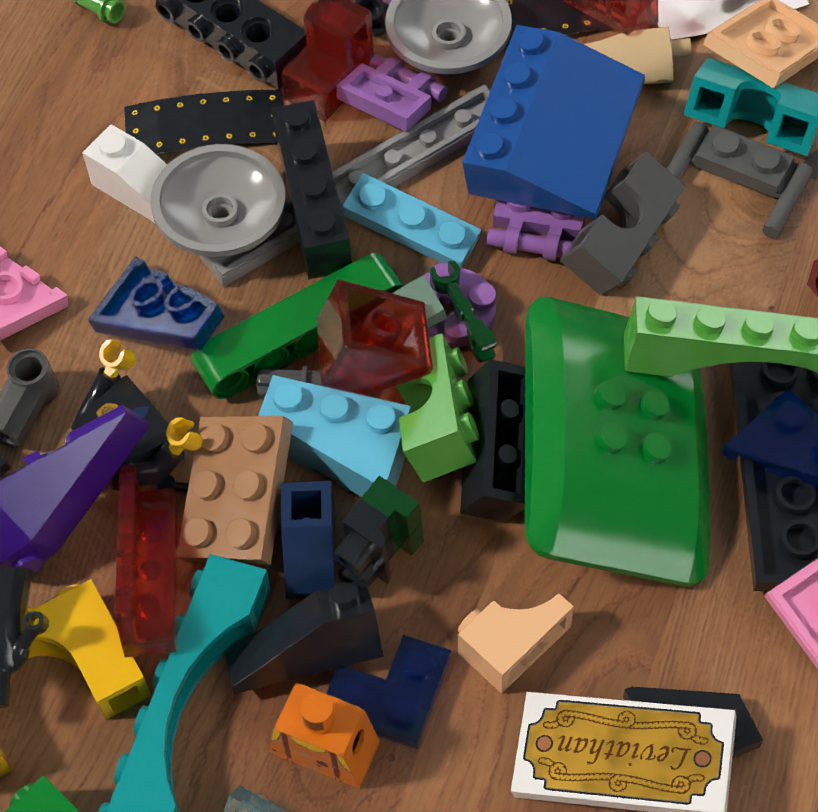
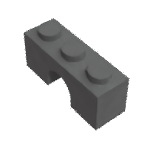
[560,152,685,295]

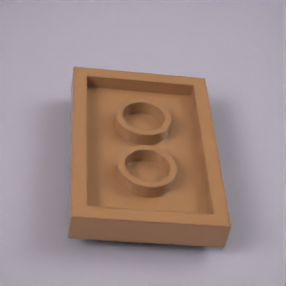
[176,416,293,565]

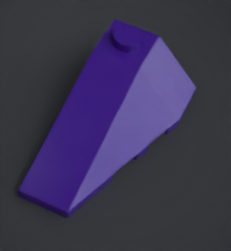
[0,405,150,574]

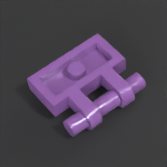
[337,54,448,132]
[486,200,585,261]

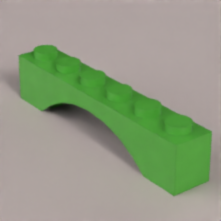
[624,296,818,377]

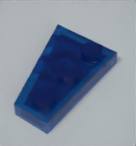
[88,256,225,350]

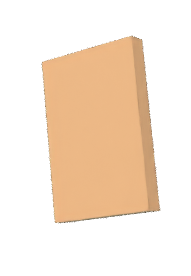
[703,0,818,89]

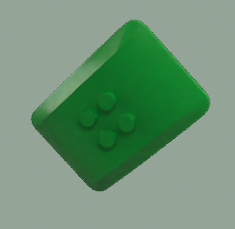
[525,297,710,587]

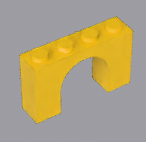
[0,579,152,777]

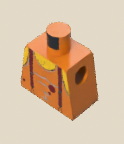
[269,684,380,789]

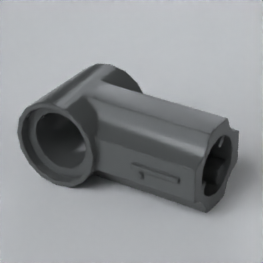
[0,348,59,448]

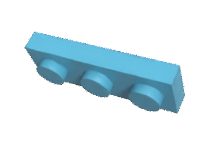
[342,173,481,268]

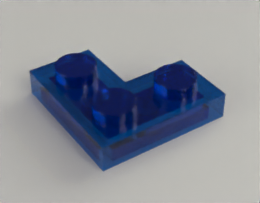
[326,635,451,750]

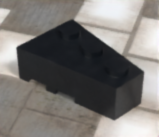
[460,359,525,522]

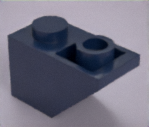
[281,481,336,599]

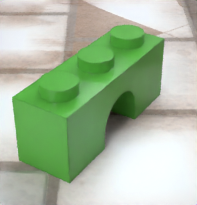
[390,333,480,482]

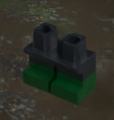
[334,475,424,588]

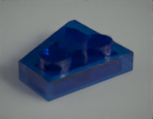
[723,389,818,487]

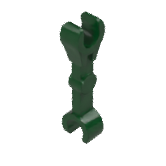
[430,261,497,363]

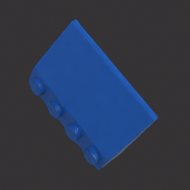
[462,25,645,219]

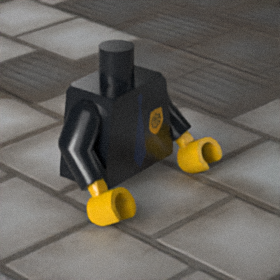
[71,339,203,491]

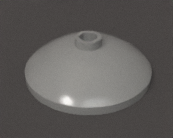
[385,0,512,74]
[151,144,286,257]

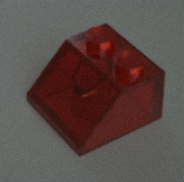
[317,279,433,396]

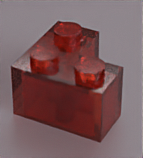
[281,0,374,122]

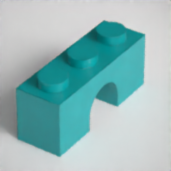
[683,57,818,156]

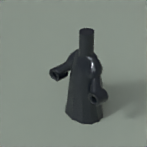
[0,567,49,708]

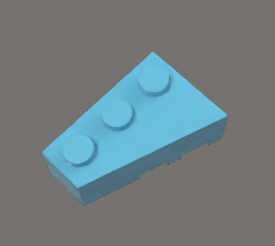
[258,375,411,497]

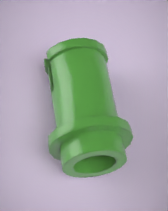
[73,0,126,24]

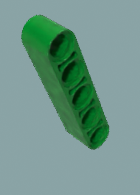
[190,253,405,399]

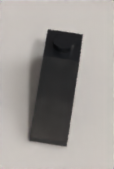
[226,579,384,694]

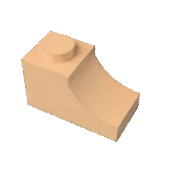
[458,593,574,694]

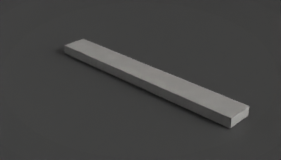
[199,84,491,287]

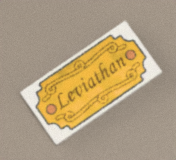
[511,692,737,812]

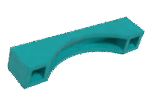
[98,554,271,812]

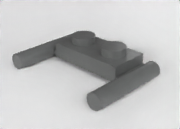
[667,122,813,239]

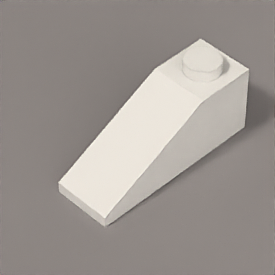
[82,124,167,223]

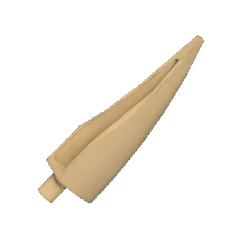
[501,27,691,84]

